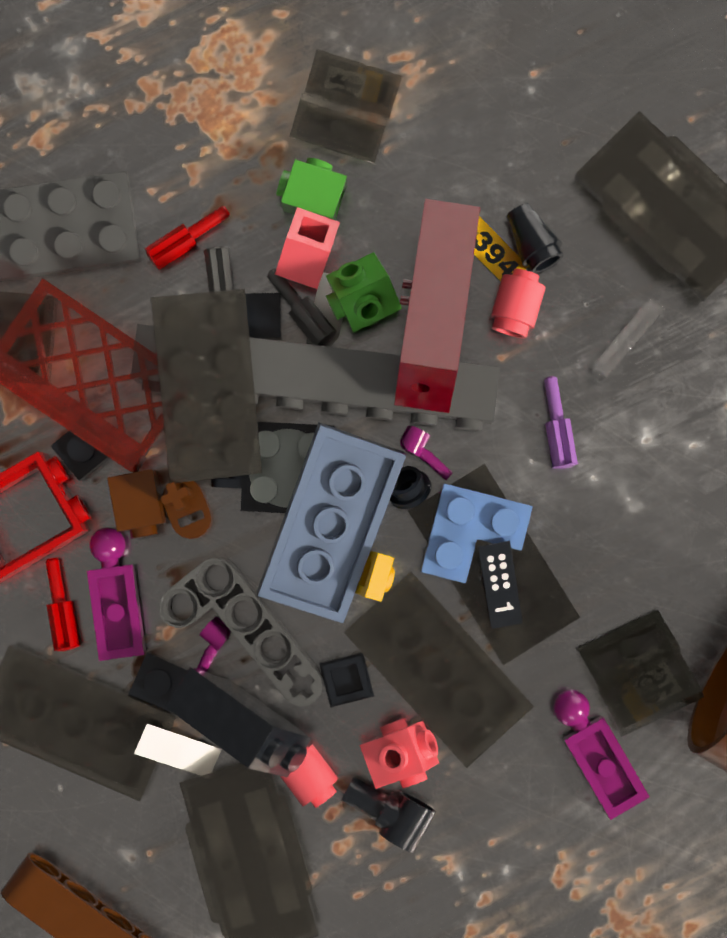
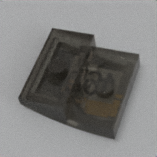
[289,49,403,163]
[577,610,704,737]

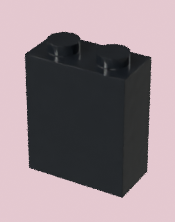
[165,667,312,777]

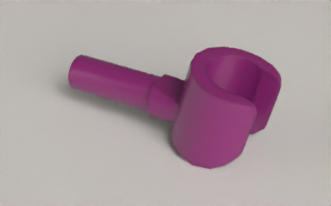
[400,426,453,480]
[196,617,231,672]

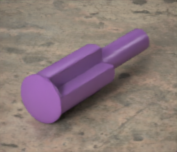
[544,376,579,469]

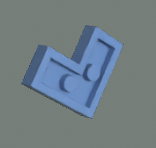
[421,483,533,584]

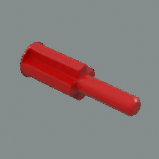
[144,206,230,270]
[45,558,81,651]

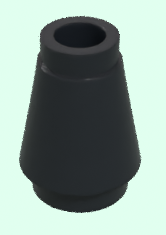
[506,203,564,273]

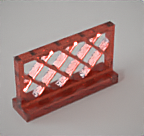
[0,278,196,472]

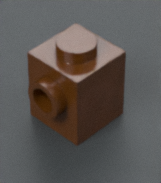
[107,469,168,539]

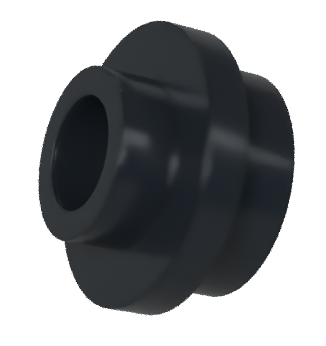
[390,466,432,509]

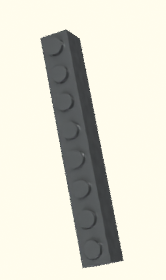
[131,324,500,431]

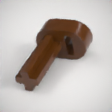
[161,477,213,539]

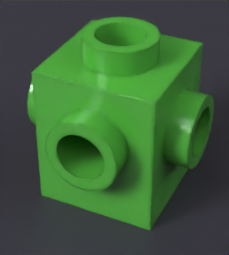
[325,252,402,332]

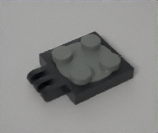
[211,421,335,513]

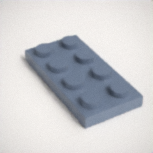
[257,422,406,623]

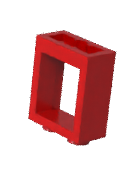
[0,451,91,583]

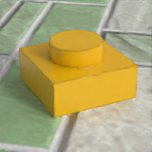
[355,551,395,602]

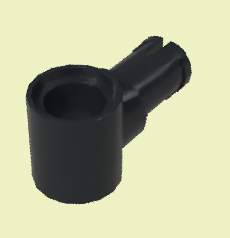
[341,777,436,853]

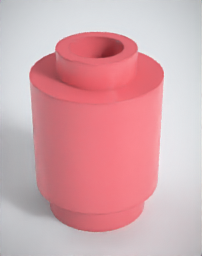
[491,269,546,339]
[280,744,339,808]

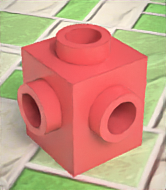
[359,718,439,789]

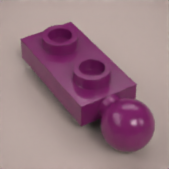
[87,527,146,661]
[553,690,650,820]

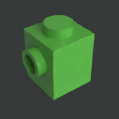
[276,158,347,221]

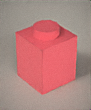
[275,207,340,289]

